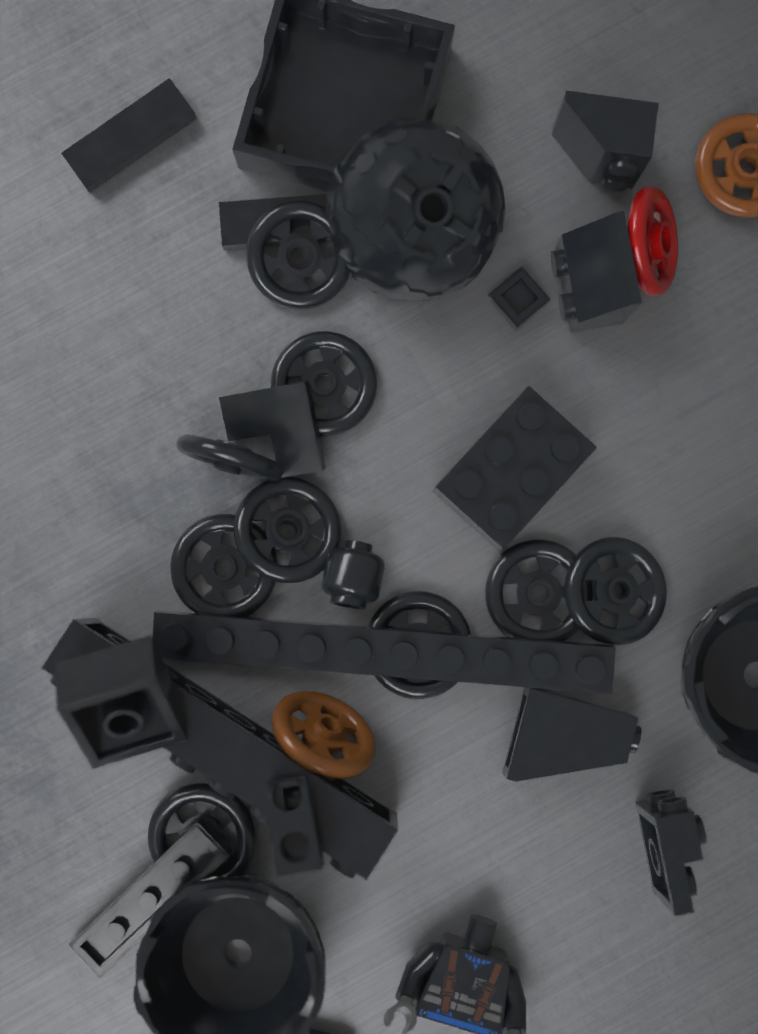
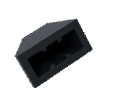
[502,687,642,782]

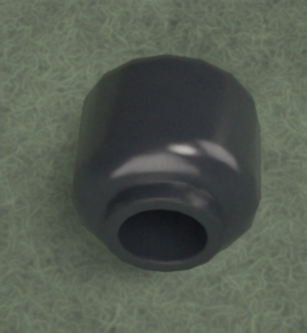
[321,540,385,610]

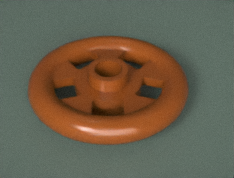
[695,113,758,218]
[272,691,376,779]

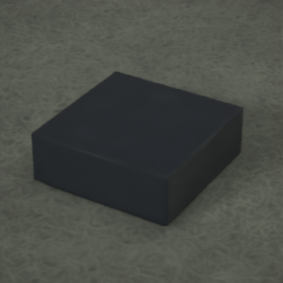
[487,267,551,331]

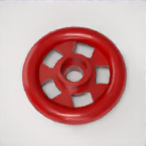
[627,186,678,296]

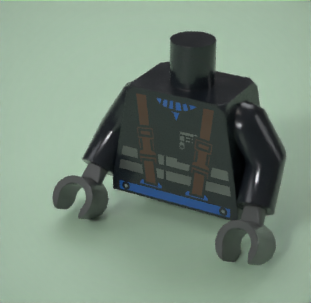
[383,915,526,1034]

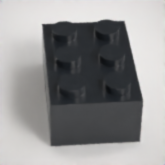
[433,386,597,552]

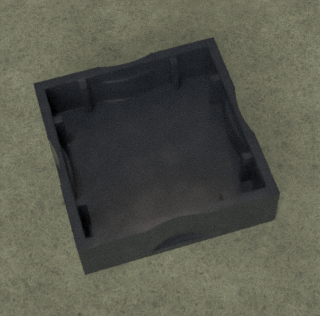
[232,0,455,192]

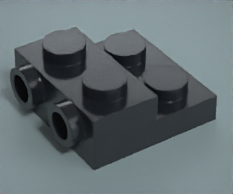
[635,789,707,916]

